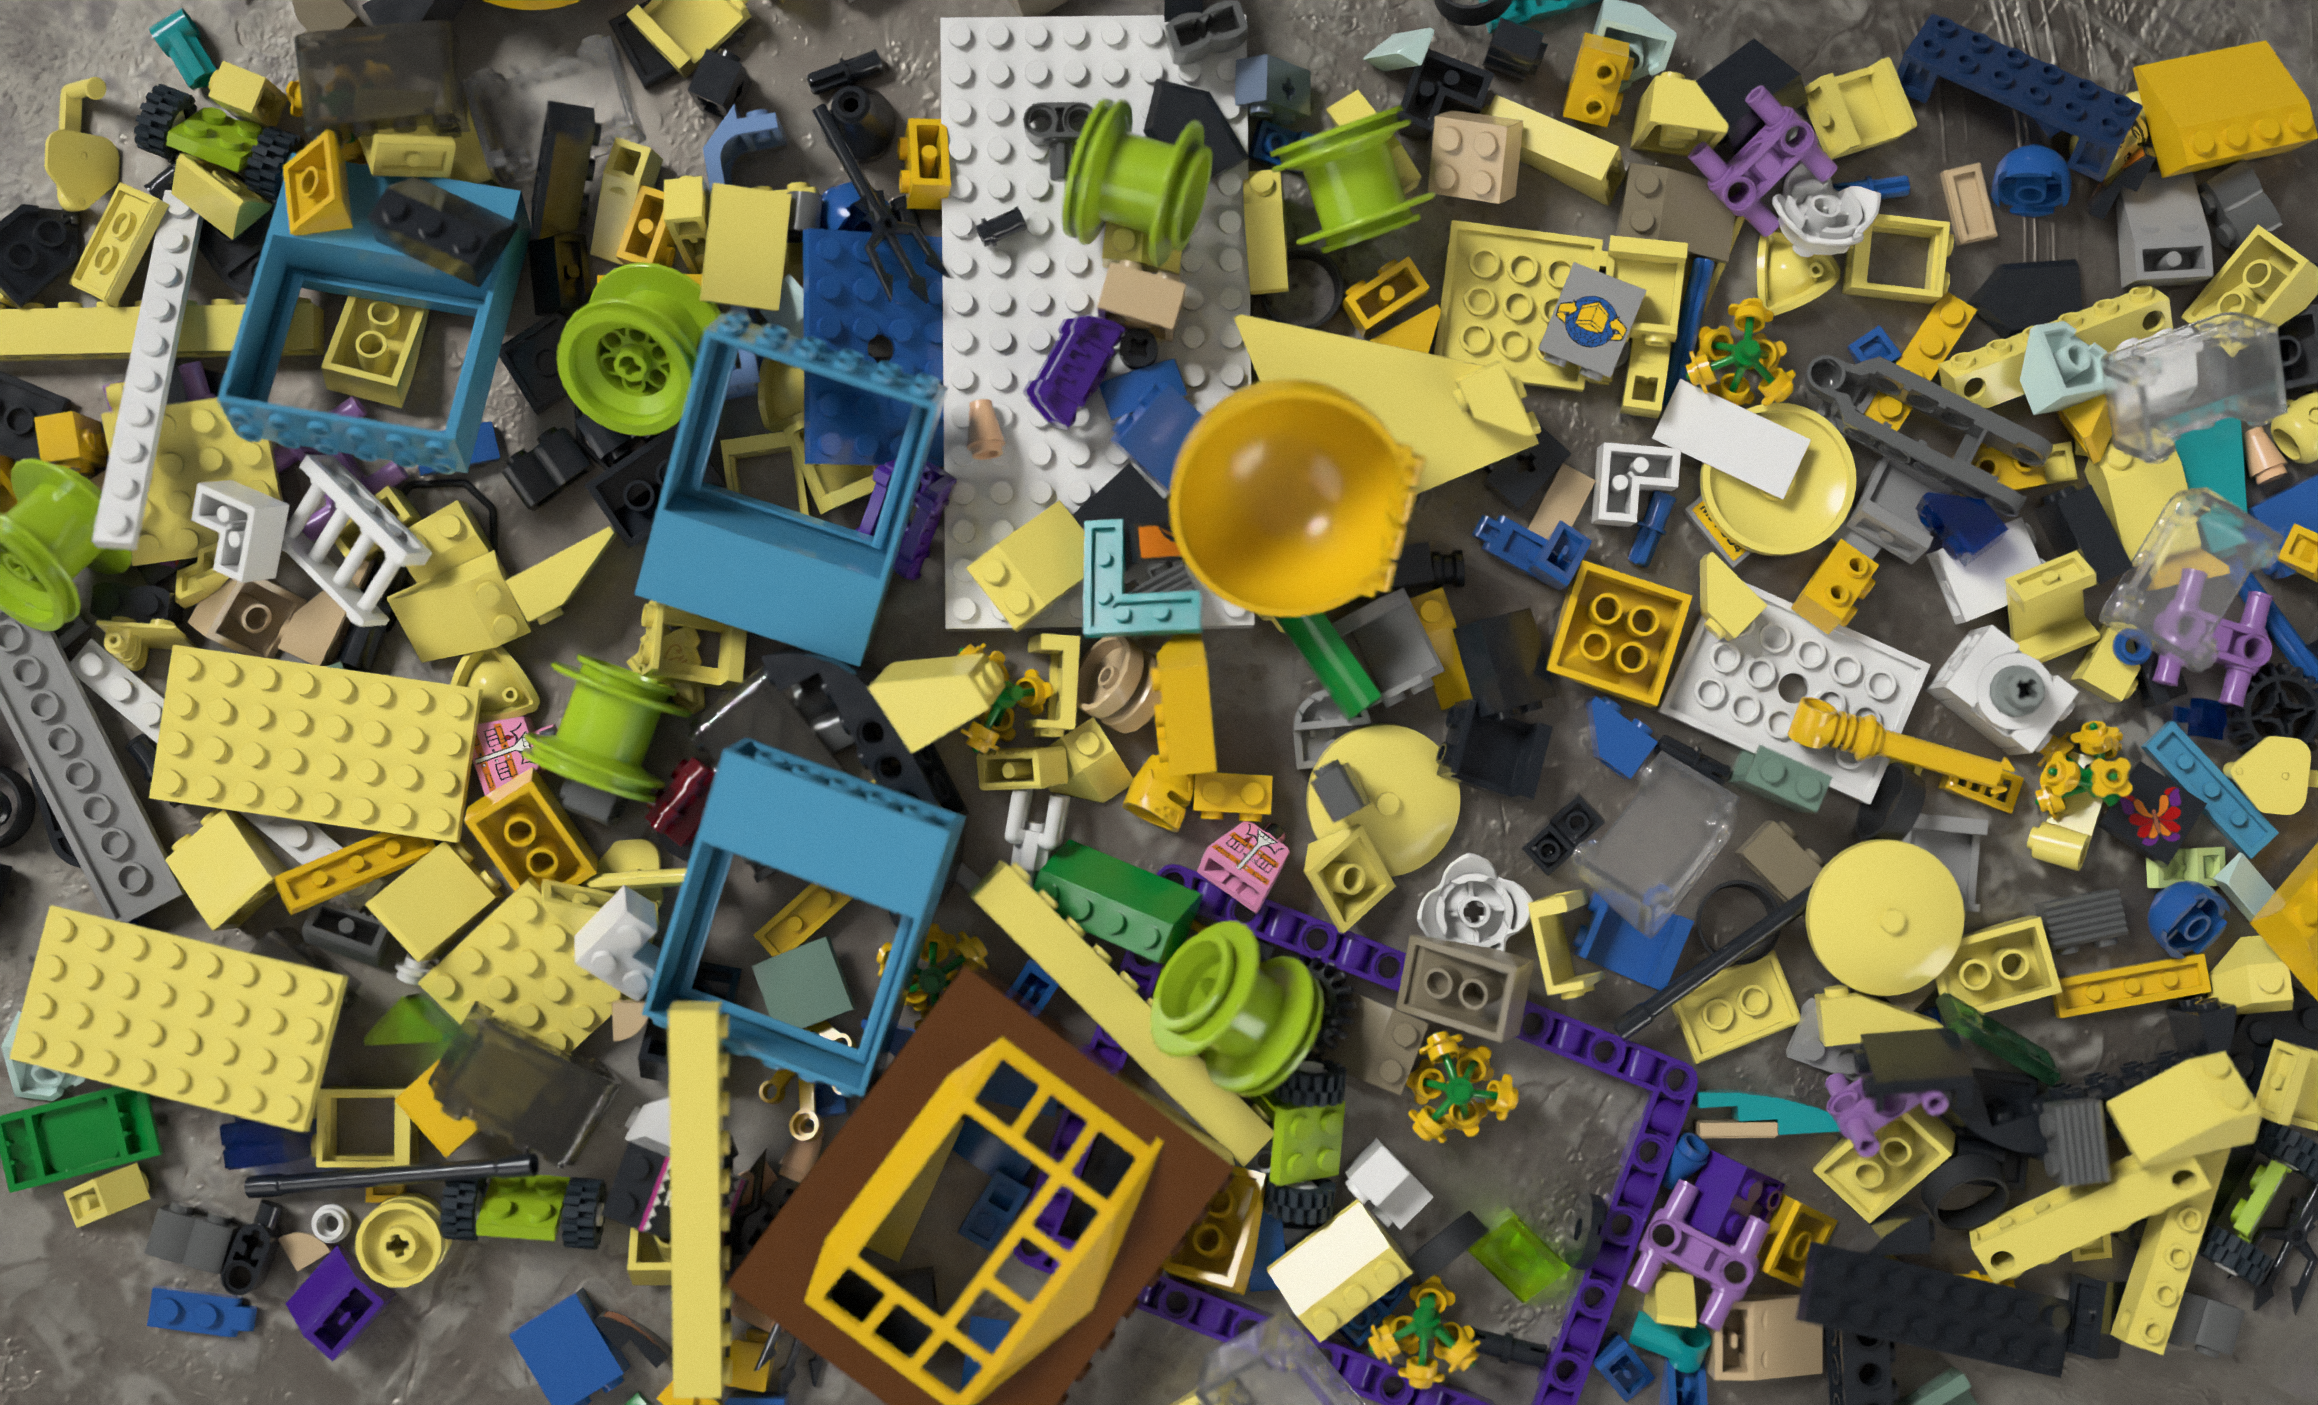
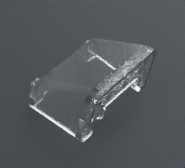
[2099,487,2284,672]
[1571,750,1740,939]

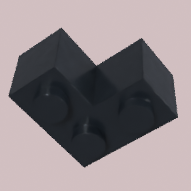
[1397,49,1494,142]

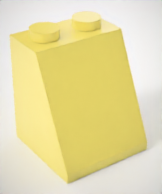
[868,653,1006,754]
[165,808,289,931]
[365,841,505,962]

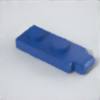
[1472,514,1557,590]
[147,1285,257,1337]

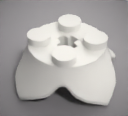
[1773,161,1881,257]
[1417,853,1533,951]

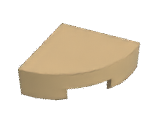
[612,1000,649,1041]
[278,1232,333,1272]

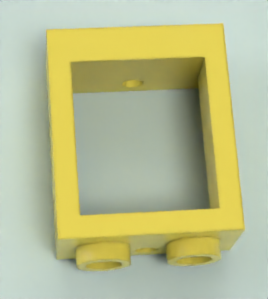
[1842,214,1954,304]
[720,431,813,517]
[311,1086,420,1167]

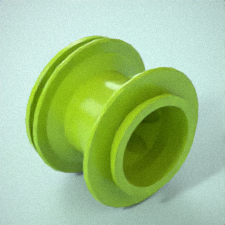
[1062,98,1212,267]
[1270,105,1436,254]
[557,262,721,436]
[0,459,132,631]
[521,654,692,803]
[1150,921,1323,1096]

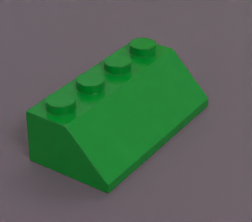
[1032,839,1204,964]

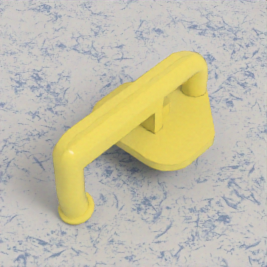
[44,77,119,212]
[2223,736,2318,815]
[580,839,687,909]

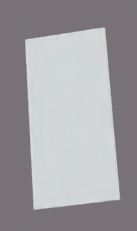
[1652,379,1811,499]

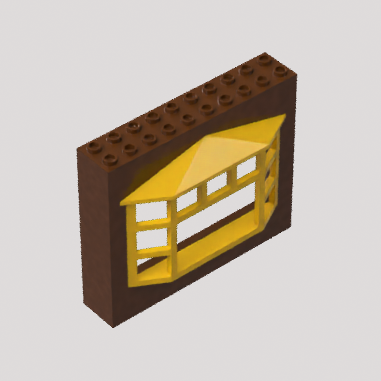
[726,957,1236,1405]

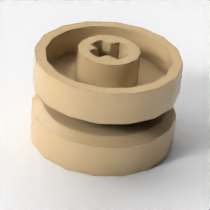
[1076,636,1162,734]

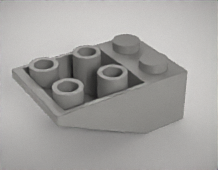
[2116,172,2213,288]

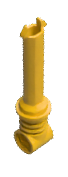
[1787,697,2015,795]

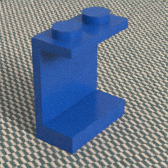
[1572,884,1694,991]

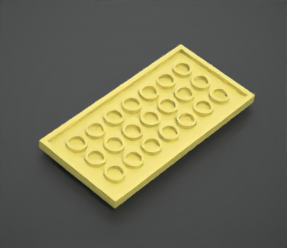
[149,645,483,843]
[9,905,349,1132]

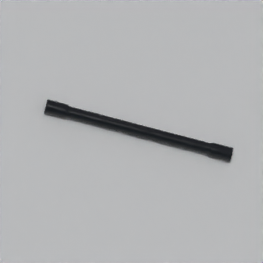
[1611,883,1814,1042]
[244,1153,539,1199]

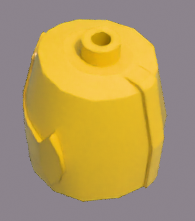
[1122,754,1195,832]

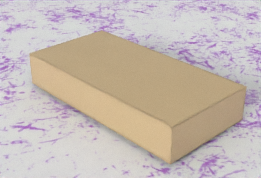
[1940,163,1998,247]
[1527,463,1596,539]
[1693,1119,1778,1138]

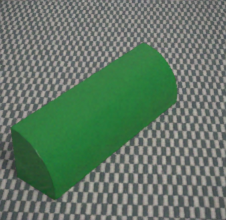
[1274,612,1382,722]

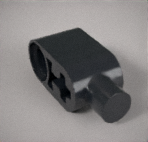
[221,1200,284,1296]

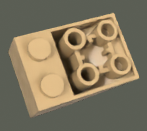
[1706,1294,1823,1380]

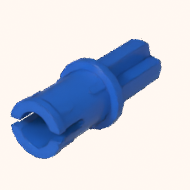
[1832,175,1910,200]
[1628,490,1677,567]

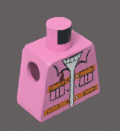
[473,717,558,796]
[1197,821,1290,913]

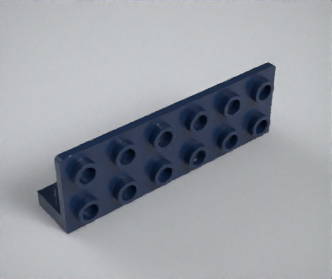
[1897,14,2143,182]

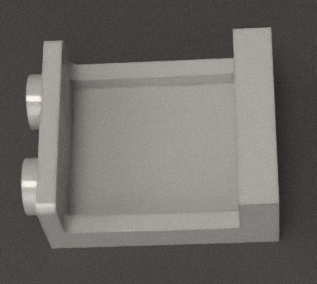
[1845,455,1953,565]
[1902,813,1988,919]

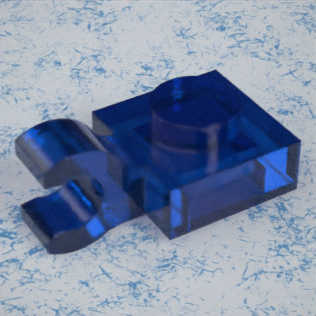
[2172,698,2227,740]

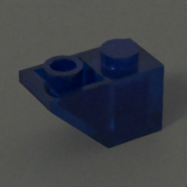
[1916,492,2009,567]

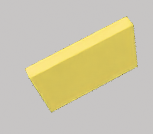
[68,182,169,307]
[700,183,791,312]
[1671,950,1801,1064]

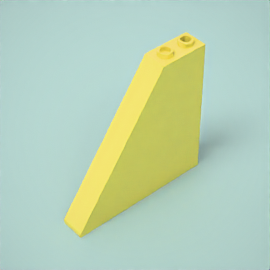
[1234,314,1541,494]

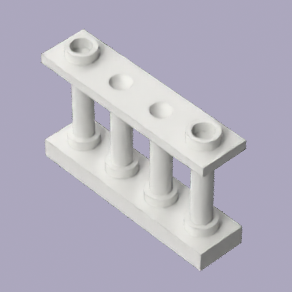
[281,455,432,627]

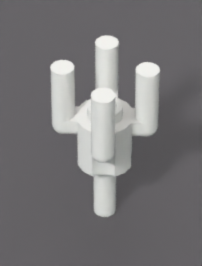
[1005,789,1071,888]

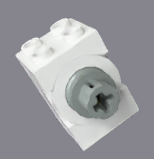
[1925,625,2079,755]

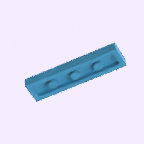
[2141,721,2279,859]

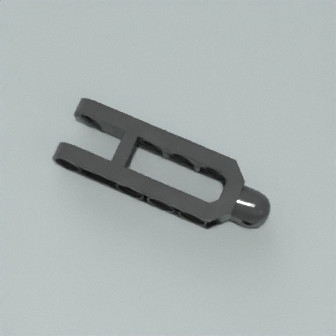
[1804,355,2053,517]

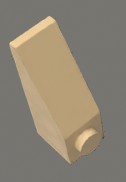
[278,560,374,667]

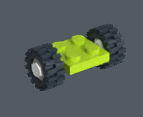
[134,84,305,201]
[1264,1057,1347,1224]
[2197,1120,2318,1287]
[440,1175,607,1250]

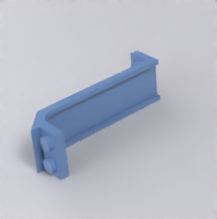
[703,104,787,401]

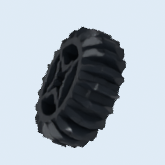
[2222,662,2318,752]
[1288,954,1357,1059]

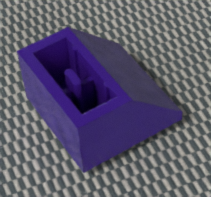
[1685,1150,1785,1246]
[286,1244,396,1362]

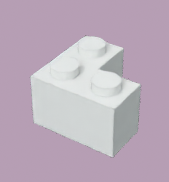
[1591,442,1681,527]
[191,480,289,583]
[574,885,661,1002]
[1344,1137,1433,1230]

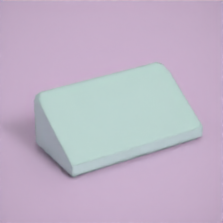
[1363,27,1434,71]
[2213,852,2275,922]

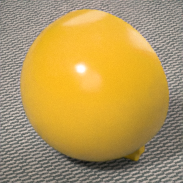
[1169,378,1426,617]

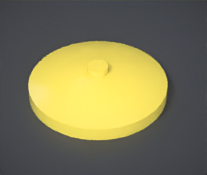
[1700,403,1856,556]
[1306,723,1460,877]
[1806,839,1964,996]

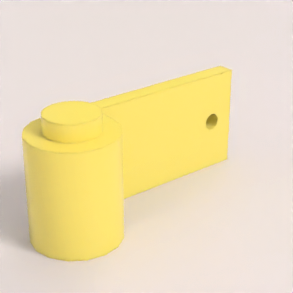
[2027,752,2108,871]

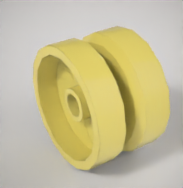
[355,1193,452,1287]

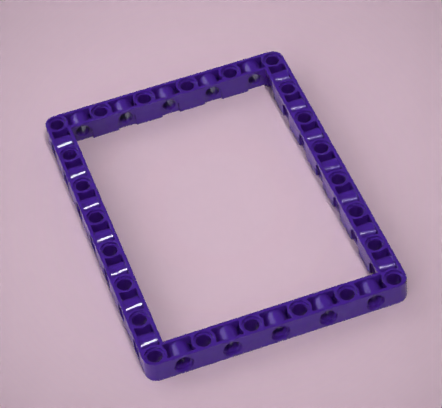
[1013,864,1698,1405]

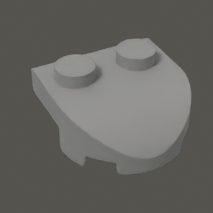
[1292,690,1371,770]
[1786,997,1863,1081]

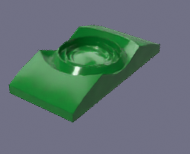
[0,1086,163,1193]

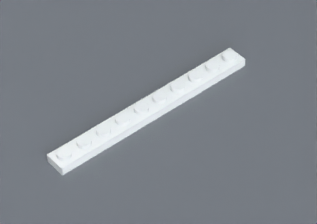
[92,190,204,550]
[70,638,387,912]

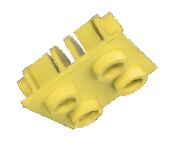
[96,616,198,671]

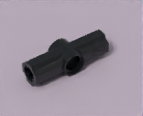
[337,552,410,671]

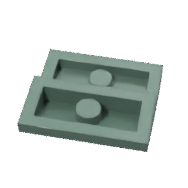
[752,936,856,1029]

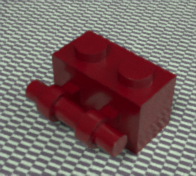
[645,757,717,846]

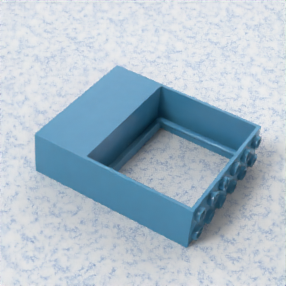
[217,153,531,474]
[635,312,948,667]
[642,737,966,1097]

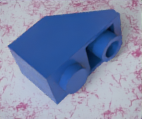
[1586,695,1658,780]

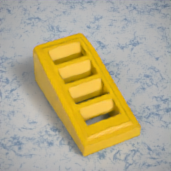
[1938,770,2024,814]

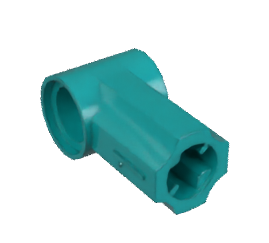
[149,8,218,90]
[1628,1310,1711,1373]

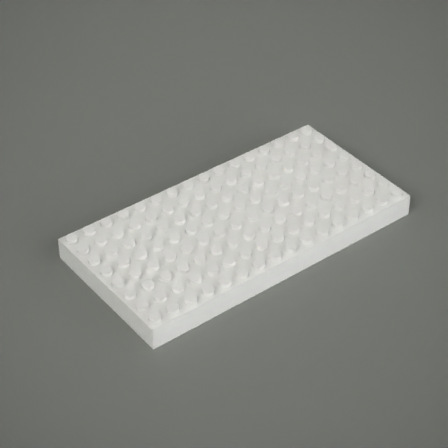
[940,14,1254,632]

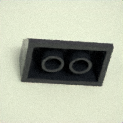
[531,100,602,240]
[367,177,519,288]
[585,421,725,549]

